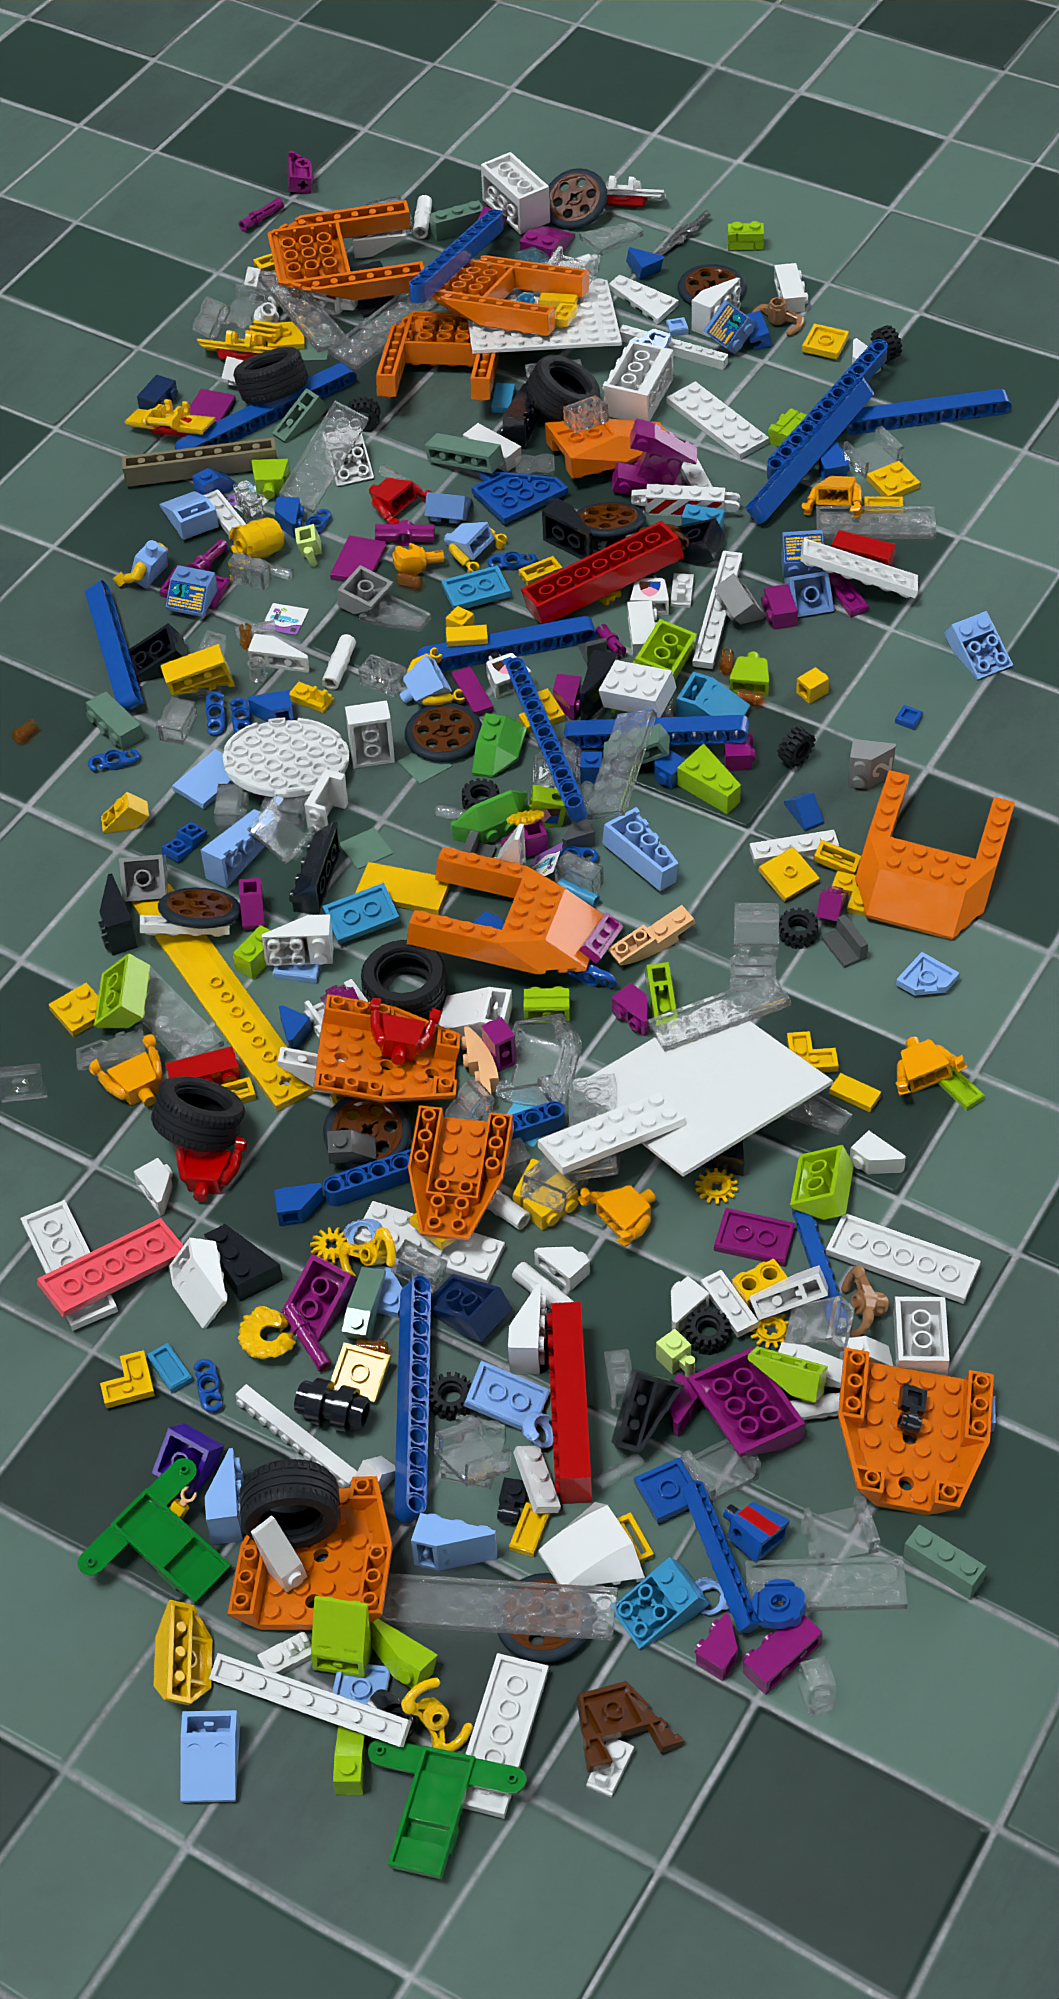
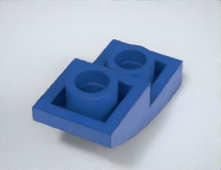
[162,822,207,862]

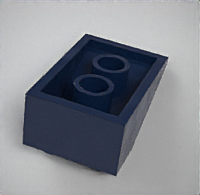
[431,1274,512,1342]

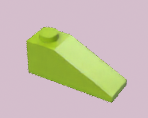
[644,962,678,1032]
[748,1346,828,1403]
[370,1619,438,1689]
[333,1725,366,1795]

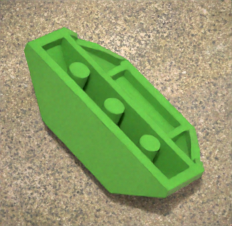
[472,713,527,778]
[450,790,528,844]

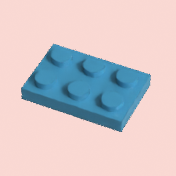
[441,565,511,610]
[322,883,400,945]

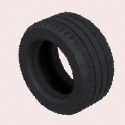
[233,347,309,405]
[525,355,600,422]
[361,940,448,1020]
[151,1076,245,1153]
[240,1459,341,1549]

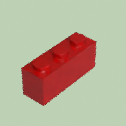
[831,530,896,566]
[165,1046,241,1085]

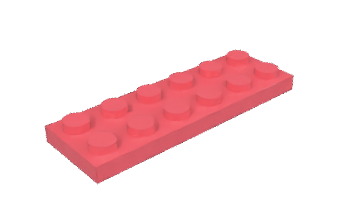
[37,1218,184,1318]

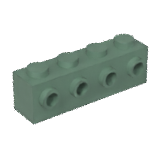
[425,433,504,473]

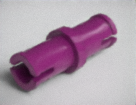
[596,624,626,658]

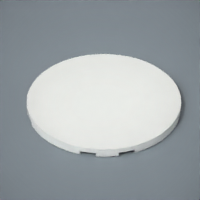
[222,717,349,798]

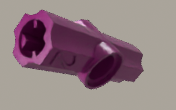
[375,520,435,546]

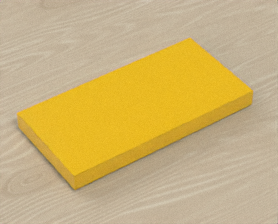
[355,862,451,915]

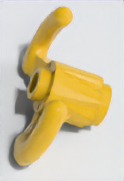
[339,1227,396,1276]
[401,1678,473,1752]

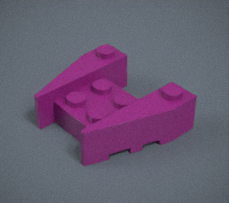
[612,418,697,496]

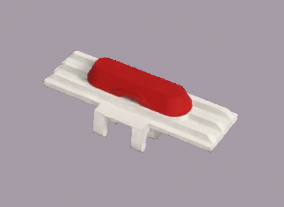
[580,176,666,207]

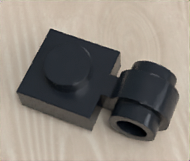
[897,1383,927,1434]
[497,1477,528,1525]

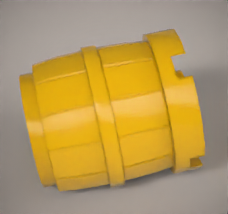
[229,517,284,565]

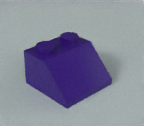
[152,1423,224,1496]

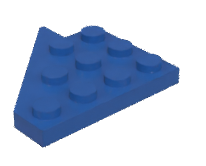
[471,471,568,525]

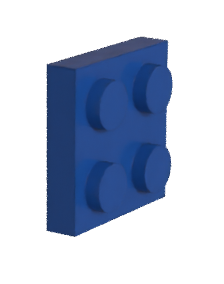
[634,1458,692,1524]

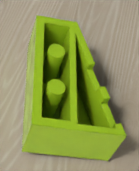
[677,744,741,814]

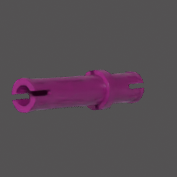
[238,198,284,231]
[282,1303,331,1371]

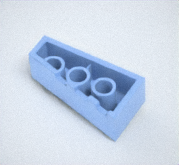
[602,807,679,891]
[201,809,277,888]

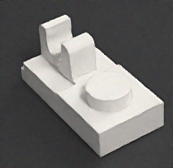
[670,573,694,608]
[257,1632,312,1675]
[586,1738,634,1798]

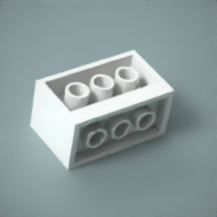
[481,152,550,235]
[602,340,673,421]

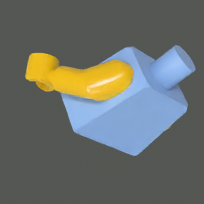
[444,522,507,573]
[112,540,168,589]
[400,647,465,706]

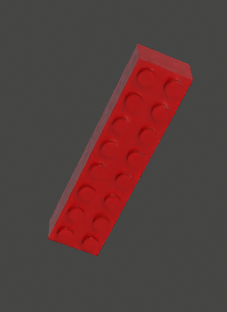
[521,521,684,624]
[547,1302,592,1504]

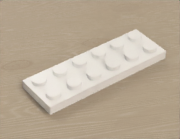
[667,381,769,460]
[800,538,918,598]
[538,1092,685,1175]
[20,1200,118,1331]
[354,1201,505,1284]
[826,1214,981,1304]
[463,1653,549,1819]

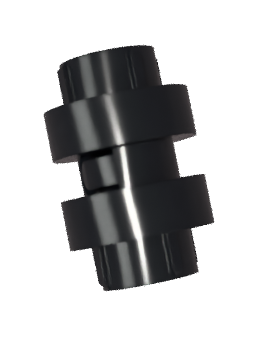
[294,1378,371,1433]

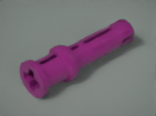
[187,539,228,571]

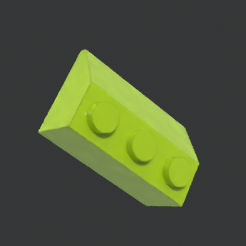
[635,619,697,680]
[94,953,150,1028]
[790,1145,854,1220]

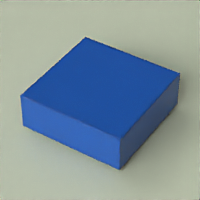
[895,705,923,730]

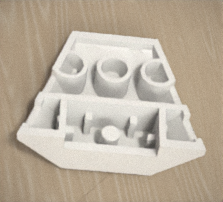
[539,1502,645,1592]

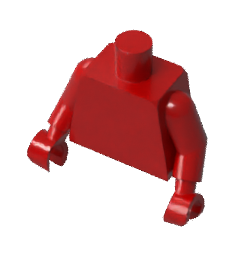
[369,478,432,524]
[369,998,441,1065]
[174,1136,248,1202]

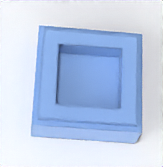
[666,317,689,336]

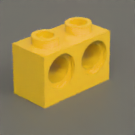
[732,1259,788,1311]

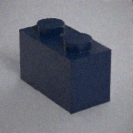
[137,375,178,410]

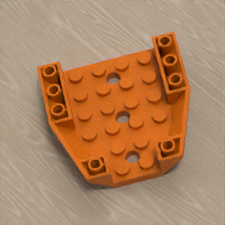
[313,994,460,1103]
[838,1347,994,1515]
[227,1476,393,1630]

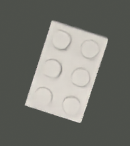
[599,660,677,718]
[345,700,395,769]
[893,1297,949,1376]

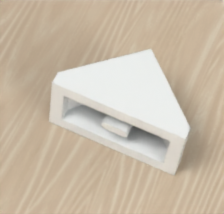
[350,1456,395,1493]

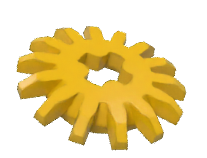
[507,810,545,825]
[695,1168,738,1205]
[310,1227,347,1264]
[750,1313,794,1349]

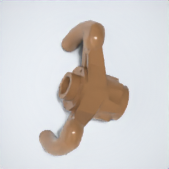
[752,297,805,336]
[841,1265,889,1338]

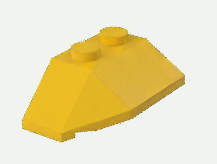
[153,1600,213,1706]

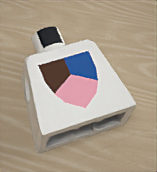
[630,573,669,615]
[486,652,531,699]

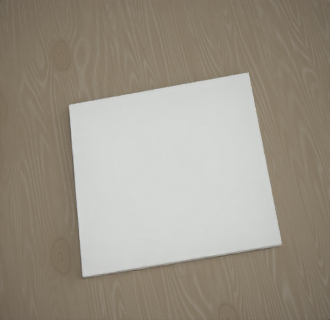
[468,278,622,354]
[573,999,833,1177]

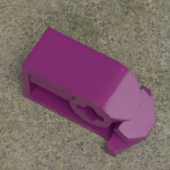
[286,151,313,194]

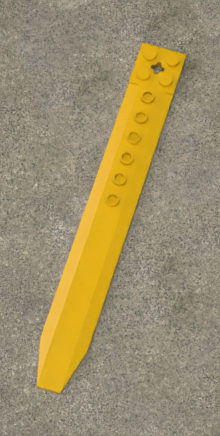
[131,883,317,1111]

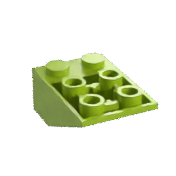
[311,1596,372,1678]

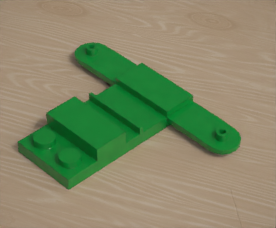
[77,1458,231,1604]
[368,1739,527,1879]

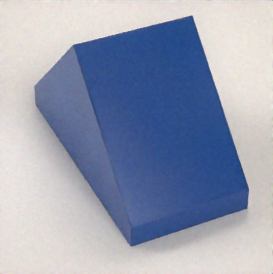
[626,247,664,280]
[784,793,824,831]
[279,1005,312,1050]

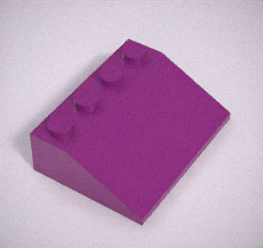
[687,1348,805,1457]

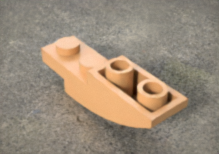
[608,905,696,966]
[460,1026,500,1112]

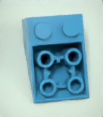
[676,672,750,717]
[611,1557,710,1650]

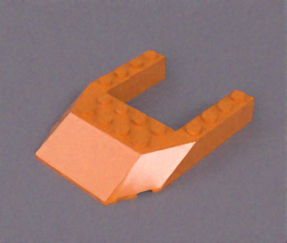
[267,200,424,301]
[430,256,589,336]
[376,311,499,401]
[855,770,1015,940]
[407,847,604,974]

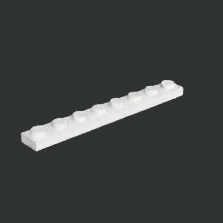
[692,551,743,669]
[209,1653,412,1747]

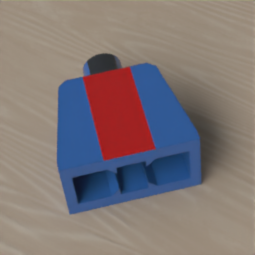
[723,1503,790,1563]

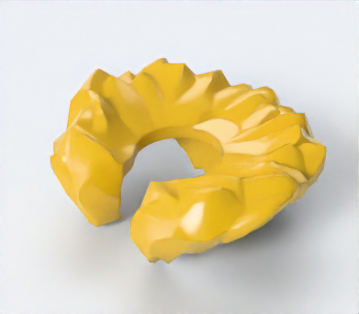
[237,1306,296,1360]

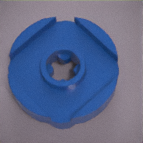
[752,1579,807,1629]

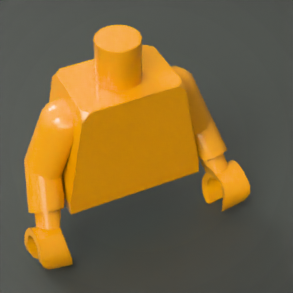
[801,476,862,517]
[89,1034,163,1107]
[896,1037,967,1095]
[577,1185,656,1247]

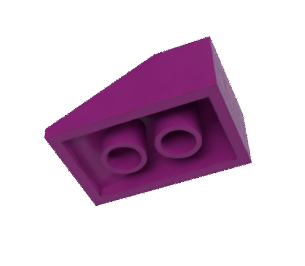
[520,226,575,265]
[281,1254,358,1341]

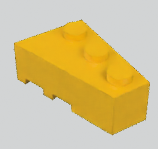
[160,644,235,695]

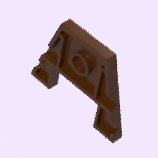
[577,1681,684,1773]

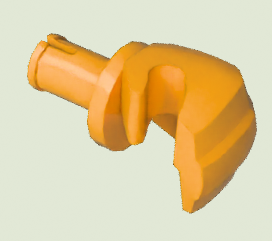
[392,543,444,577]

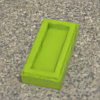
[938,1067,985,1111]

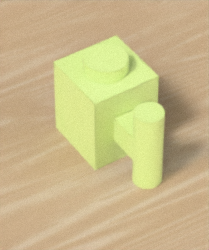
[295,524,322,567]
[656,1329,695,1377]

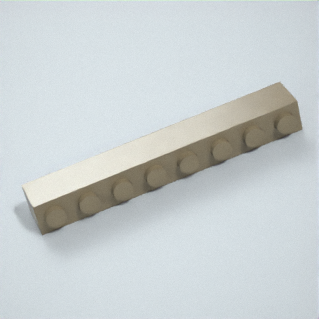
[122,437,277,487]

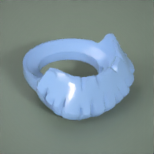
[343,1219,382,1251]
[522,1411,553,1448]
[695,1577,729,1616]

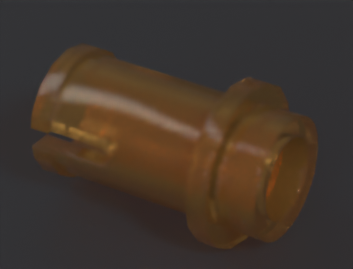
[396,572,423,590]
[239,623,253,650]
[718,648,735,674]
[737,689,764,706]
[11,719,38,743]
[356,1338,388,1354]

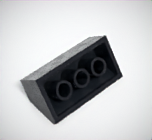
[289,822,341,915]

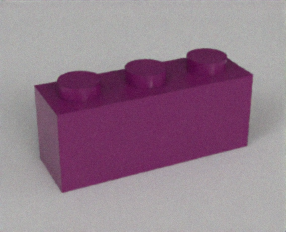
[743,1615,823,1695]

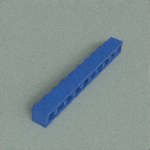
[792,1209,850,1337]
[681,1480,760,1633]

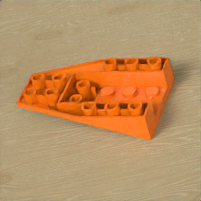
[545,418,668,479]
[408,1106,514,1241]

